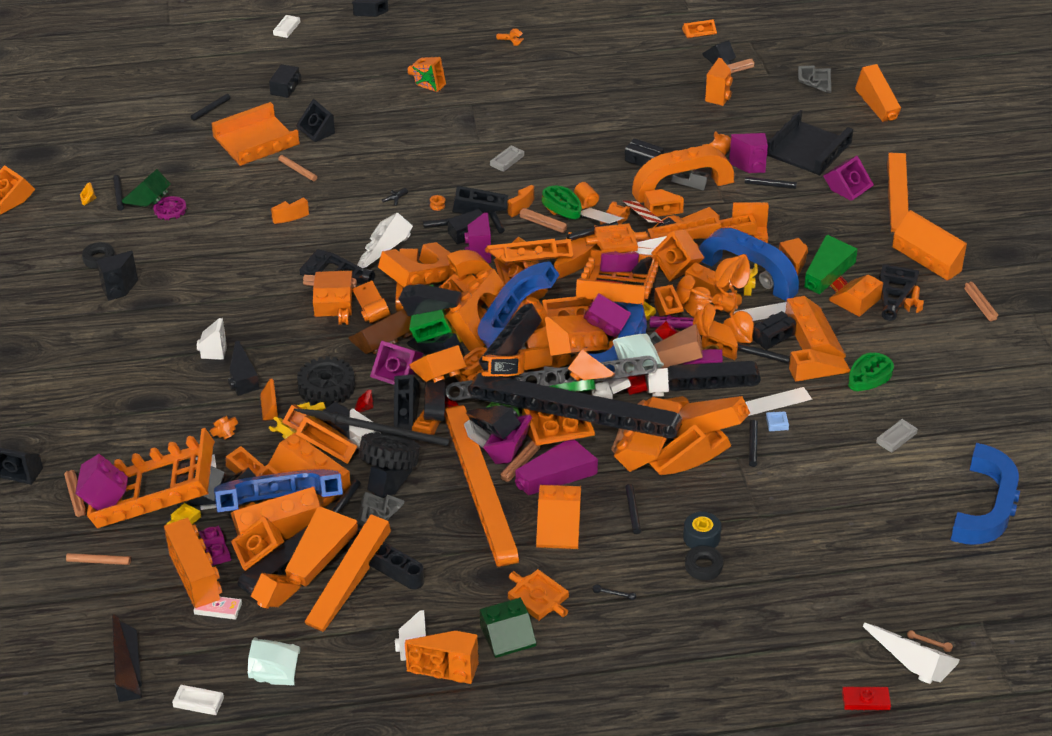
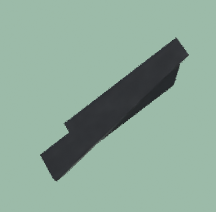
[112,614,142,702]

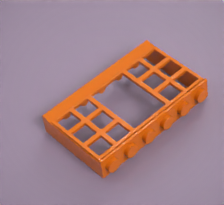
[576,249,659,305]
[87,428,215,528]

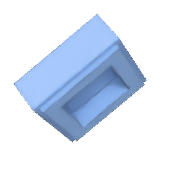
[766,412,789,431]

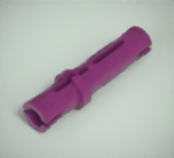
[650,315,694,329]

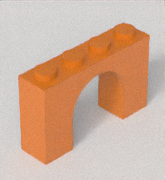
[378,242,454,287]
[446,269,505,351]

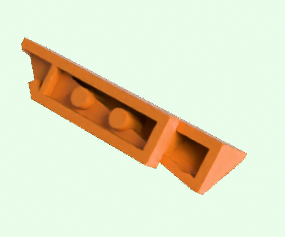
[485,239,574,264]

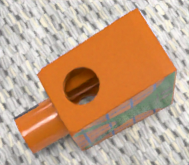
[408,57,446,92]

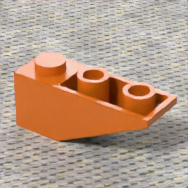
[789,349,850,382]

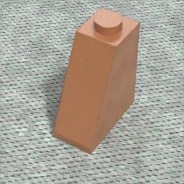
[654,324,703,369]

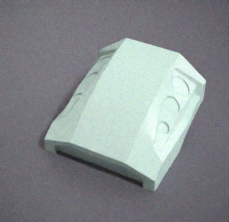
[613,334,664,373]
[248,637,300,685]

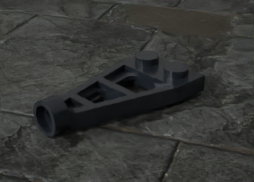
[299,249,375,284]
[880,264,920,321]

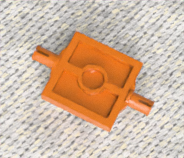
[585,224,647,253]
[508,569,569,621]

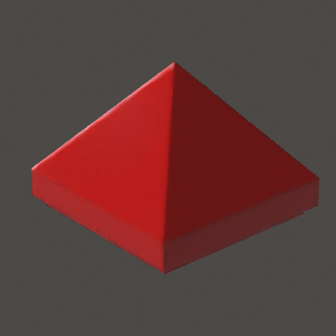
[655,321,678,340]
[354,389,373,413]

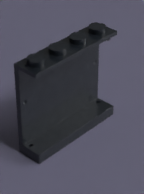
[767,110,853,176]

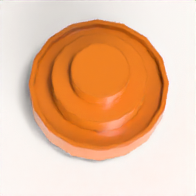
[209,416,238,440]

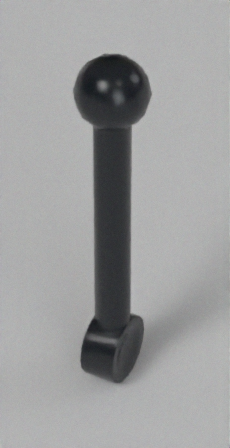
[593,584,637,600]

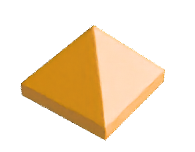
[80,182,97,206]

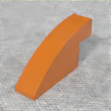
[554,225,600,279]
[282,404,358,464]
[649,424,731,475]

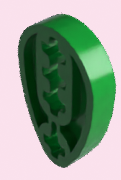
[541,185,582,219]
[848,352,894,391]
[549,379,596,393]

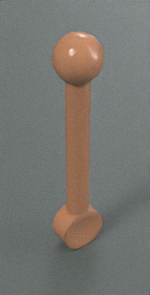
[907,630,953,652]

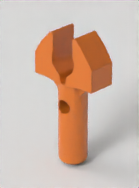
[496,29,524,46]
[904,286,924,313]

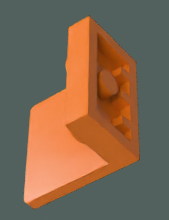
[732,203,769,243]

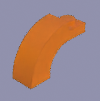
[447,250,492,278]

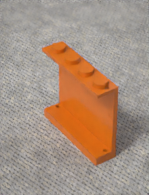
[211,102,300,166]

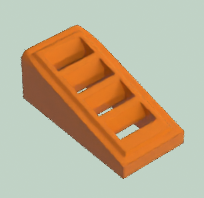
[412,410,440,435]

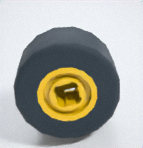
[683,512,721,549]

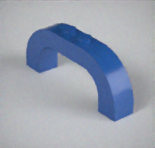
[699,228,799,301]
[478,261,559,348]
[589,301,647,373]
[951,443,1020,544]
[214,469,343,512]

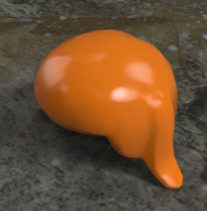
[702,131,731,155]

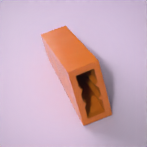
[855,64,901,122]
[673,396,750,440]
[285,506,358,587]

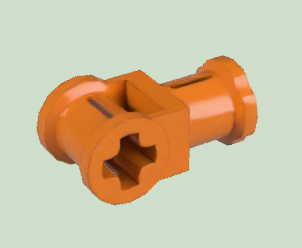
[600,202,630,225]

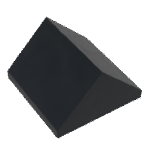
[296,99,335,142]

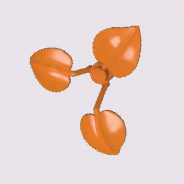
[682,254,754,343]
[676,257,740,337]

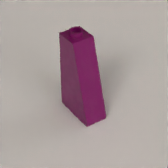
[515,439,598,496]

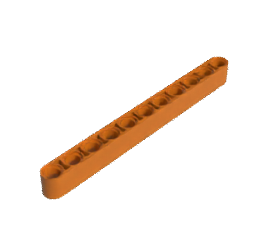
[444,405,519,567]

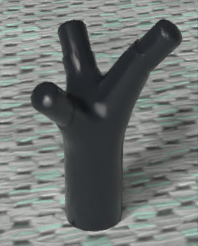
[382,188,408,206]

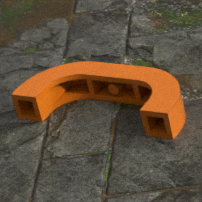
[632,146,734,203]

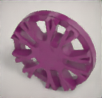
[153,196,187,220]

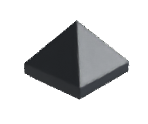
[632,256,652,274]

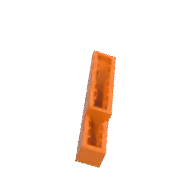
[887,153,908,232]
[647,214,757,239]
[226,446,278,499]
[305,514,391,632]

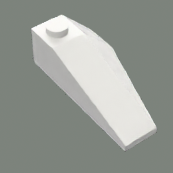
[357,213,413,268]
[863,623,960,684]

